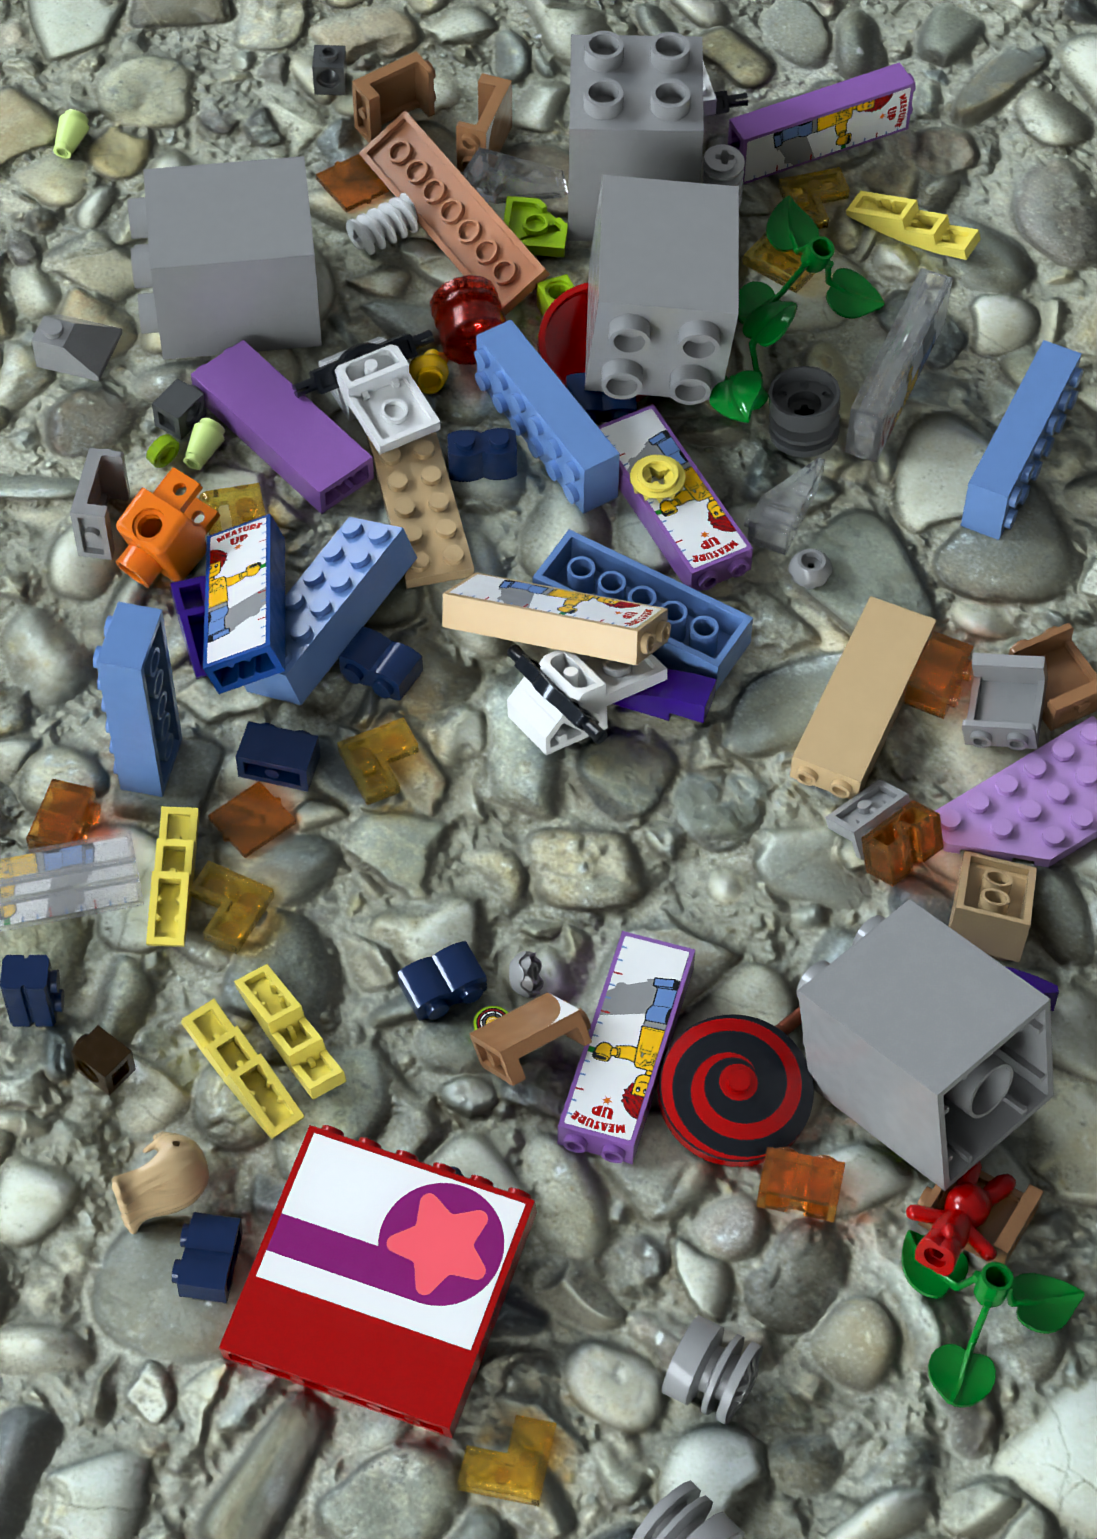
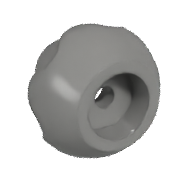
[788,549,832,589]
[509,951,544,998]

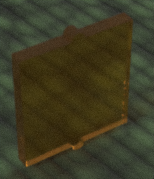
[316,154,390,213]
[208,781,296,858]

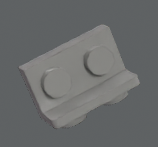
[825,779,915,860]

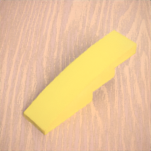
[846,190,981,260]
[146,806,200,947]
[234,964,347,1100]
[181,998,305,1139]

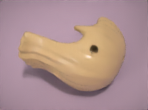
[112,1131,209,1234]

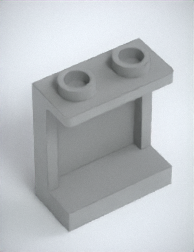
[70,448,130,560]
[962,653,1048,750]

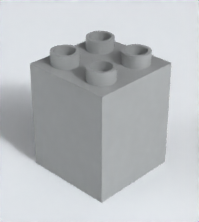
[568,31,704,241]
[128,156,322,360]
[585,175,739,405]
[797,899,1054,1191]

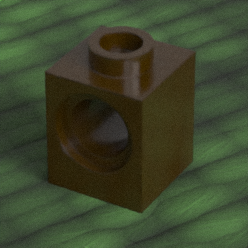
[71,1025,136,1096]

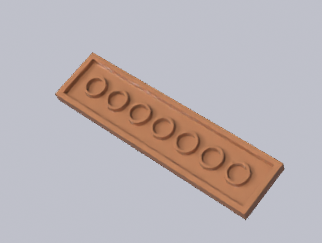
[359,110,550,319]

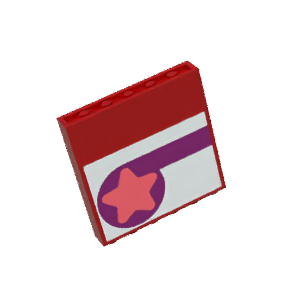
[219,1125,537,1439]

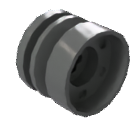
[768,366,841,458]

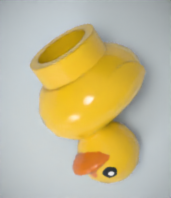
[409,349,449,394]

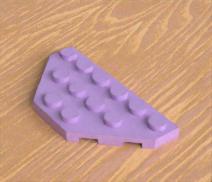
[922,716,1097,868]

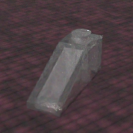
[462,147,568,204]
[744,457,825,555]

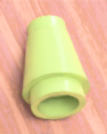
[53,109,89,159]
[183,418,225,470]

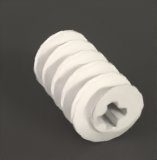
[703,144,745,208]
[346,193,419,255]

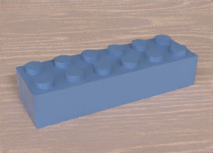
[474,320,620,514]
[961,340,1084,540]
[244,517,417,705]
[533,529,753,691]
[93,602,182,797]

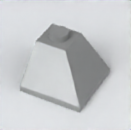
[32,314,122,381]

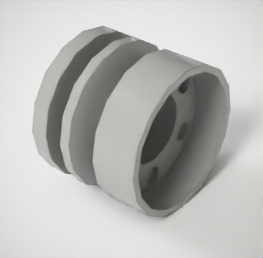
[662,1315,763,1425]
[632,1480,745,1539]

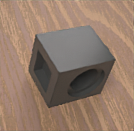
[312,45,347,95]
[152,378,206,440]

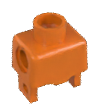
[116,467,221,588]

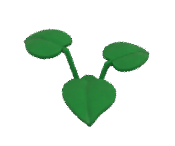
[738,195,885,324]
[709,301,798,423]
[901,1230,1085,1408]

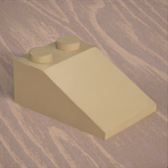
[948,850,1037,963]

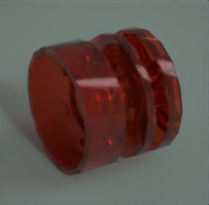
[430,275,507,365]

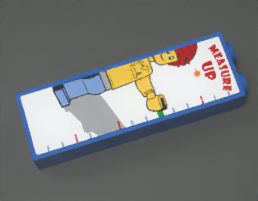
[203,513,285,694]

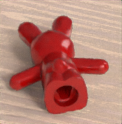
[906,1161,1016,1276]

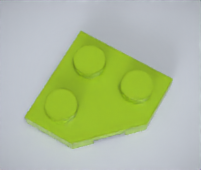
[503,196,568,257]

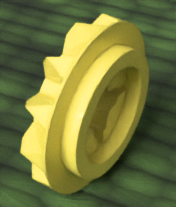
[630,455,685,503]

